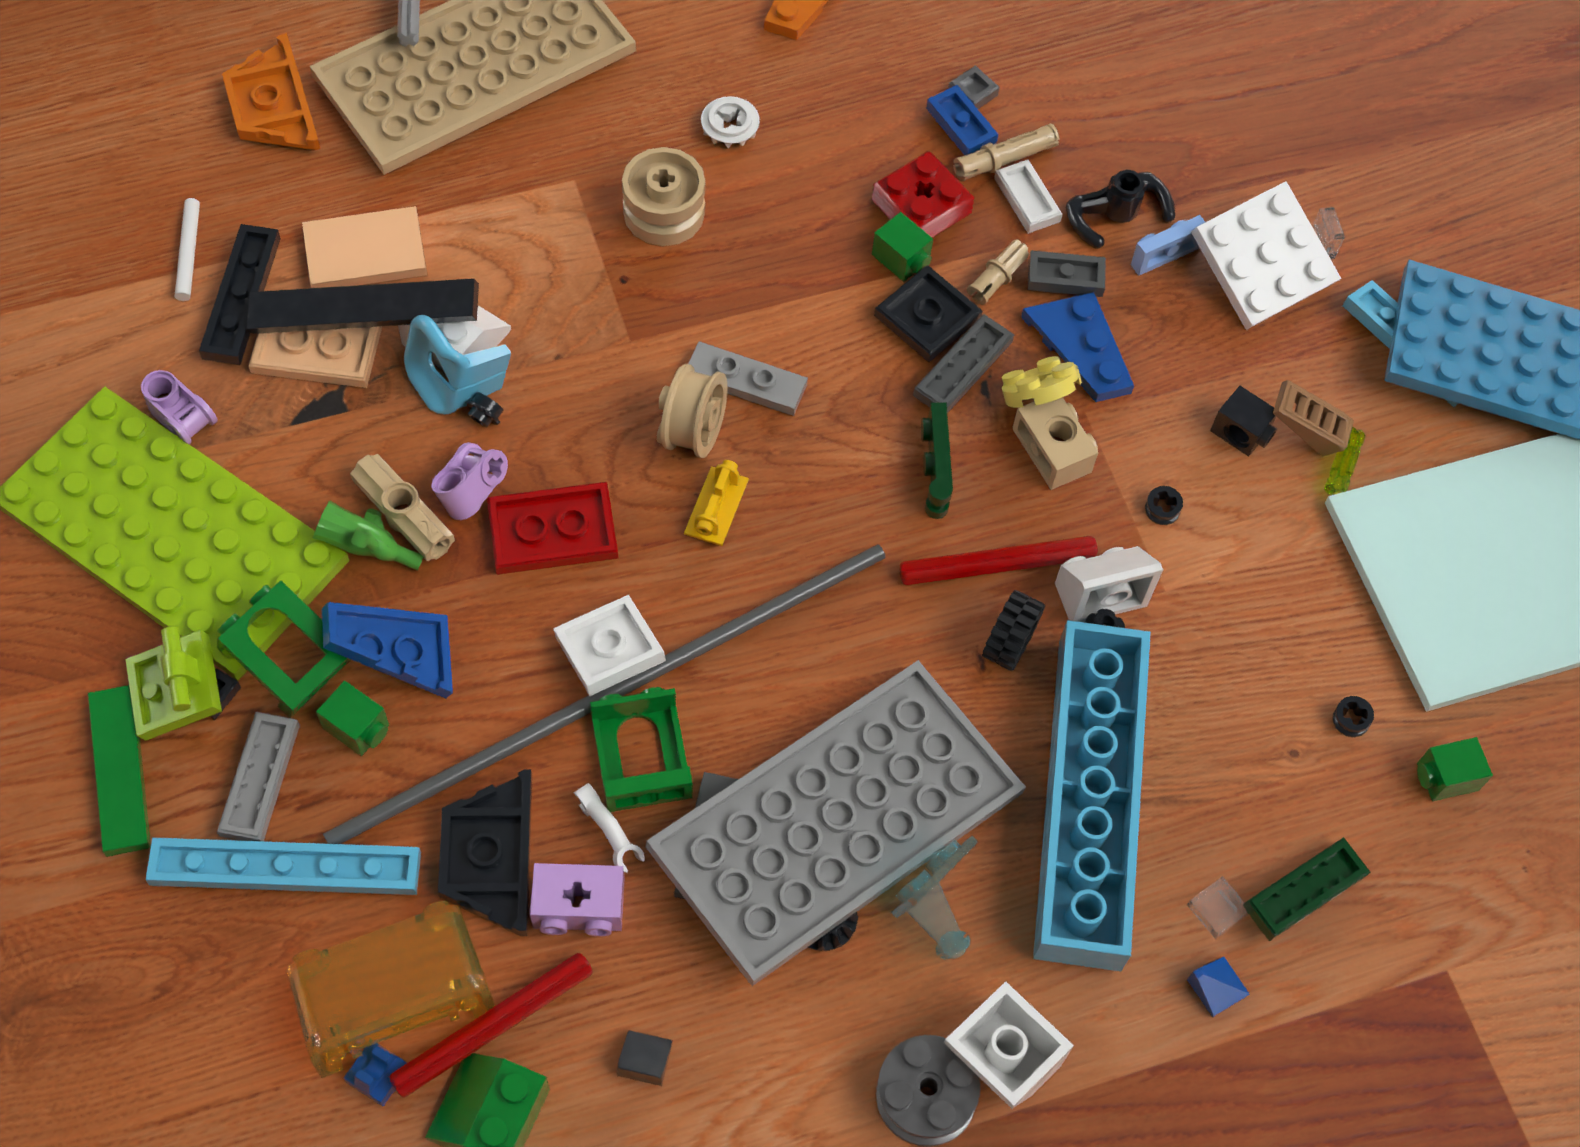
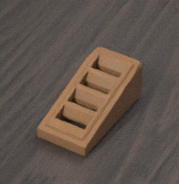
[1273,380,1354,457]

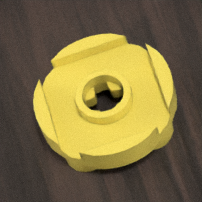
[1002,356,1082,408]

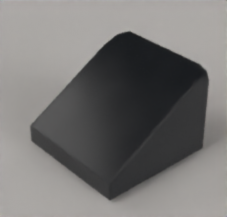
[617,1030,673,1086]

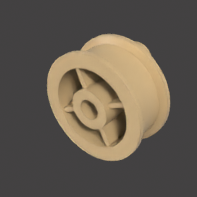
[657,364,728,458]

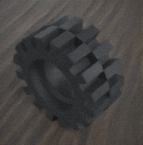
[982,590,1046,671]

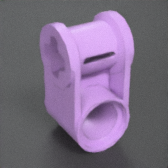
[141,370,218,444]
[431,442,508,520]

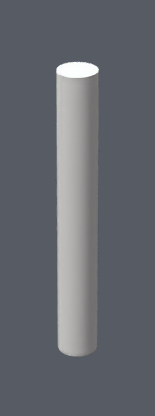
[174,198,200,301]

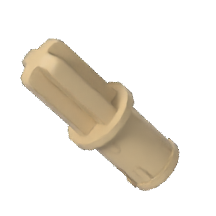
[967,240,1029,305]

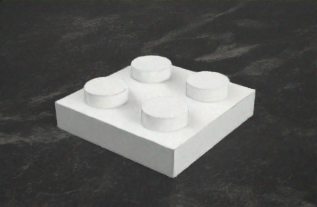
[553,595,666,696]

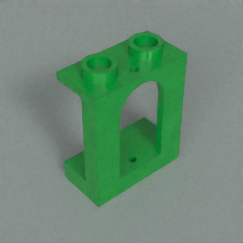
[217,580,351,718]
[590,687,693,812]

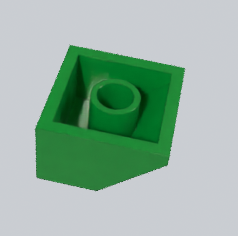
[425,1053,550,1147]

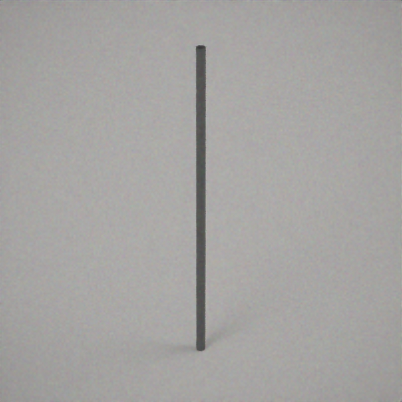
[323,544,885,844]

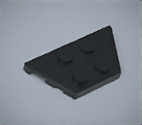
[438,769,532,936]

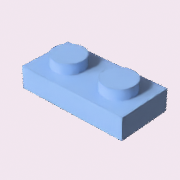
[1131,215,1205,276]

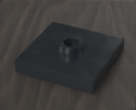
[874,265,983,362]

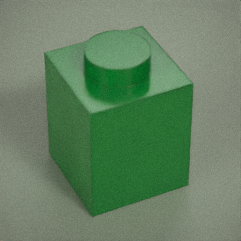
[872,212,933,282]
[316,680,389,757]
[1417,737,1493,802]

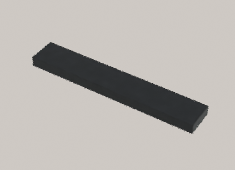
[247,278,479,334]

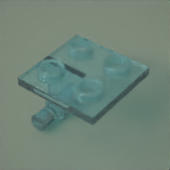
[891,836,978,960]

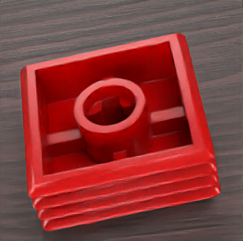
[871,151,975,238]

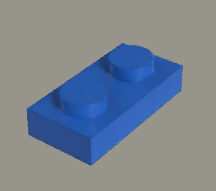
[926,85,999,155]

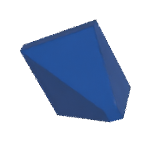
[1187,957,1250,1018]

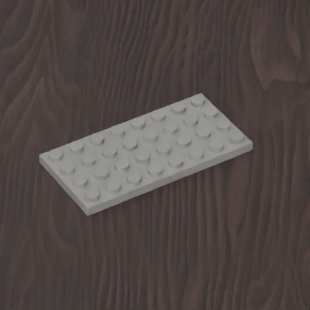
[646,660,1026,986]

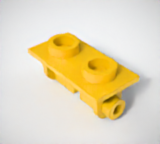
[684,460,749,546]

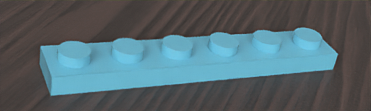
[145,837,421,895]

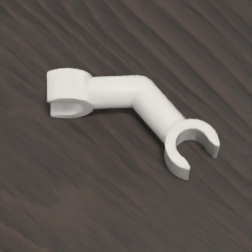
[573,783,645,873]

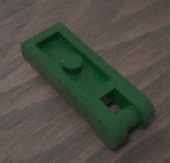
[921,403,953,519]

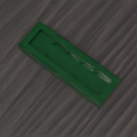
[1242,837,1371,942]

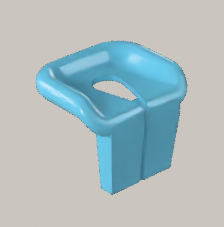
[404,315,511,414]

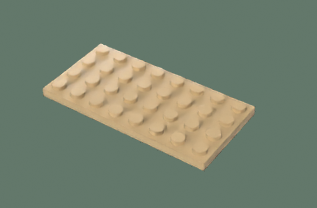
[310,0,636,175]

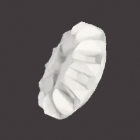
[701,96,760,148]

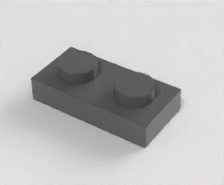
[1027,250,1106,297]

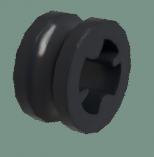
[1145,486,1183,525]
[1333,696,1374,738]

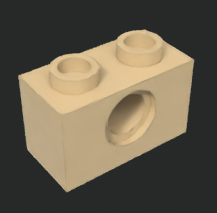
[1012,397,1098,490]

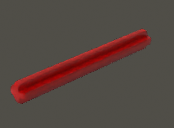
[899,536,1098,585]
[389,953,593,1098]

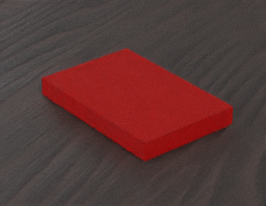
[487,482,619,575]

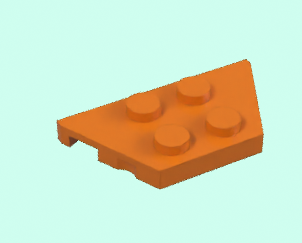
[222,33,321,150]

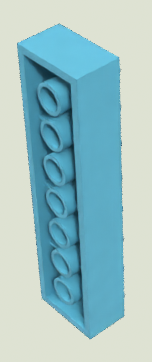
[1033,620,1151,971]

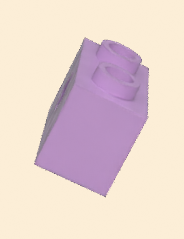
[530,863,625,936]

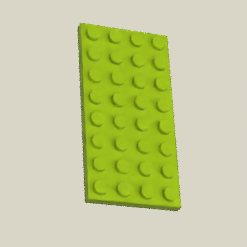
[0,386,350,681]

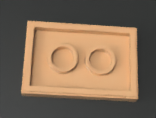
[302,206,427,288]
[249,326,382,388]

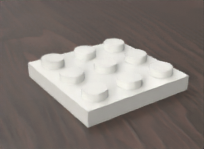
[1191,181,1341,330]

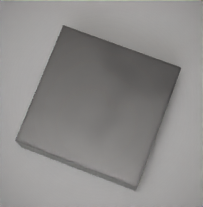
[948,65,1000,109]

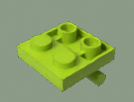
[125,626,222,741]

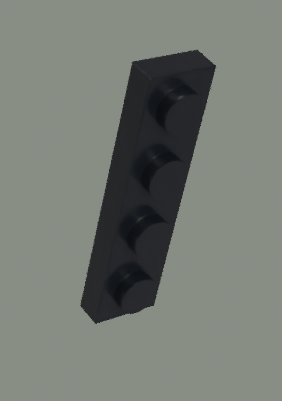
[199,224,281,365]

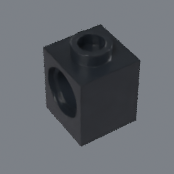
[1210,385,1277,457]

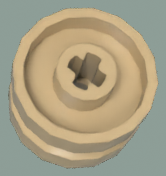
[622,147,705,246]

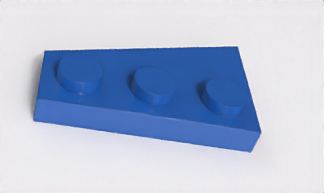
[1021,292,1134,402]
[322,602,453,699]

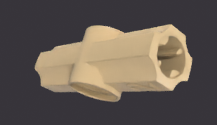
[350,454,455,561]

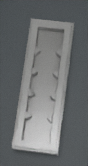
[688,341,808,416]
[217,712,300,841]

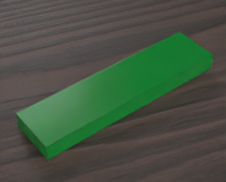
[88,685,151,857]

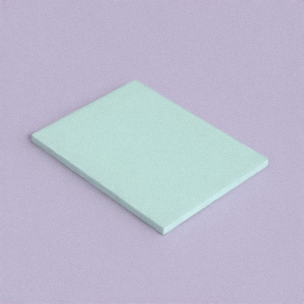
[1325,434,1580,712]

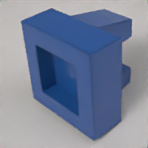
[343,1040,407,1107]

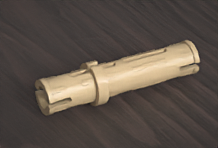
[953,124,1059,181]

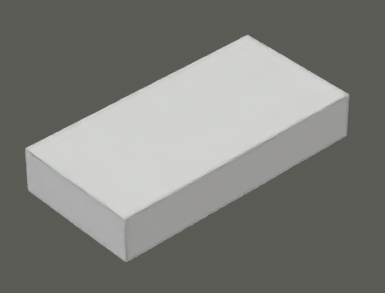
[994,159,1062,234]

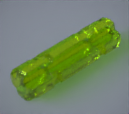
[1324,427,1366,495]

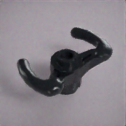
[1066,170,1175,249]

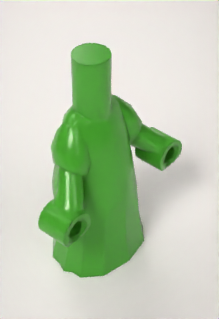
[313,501,423,571]

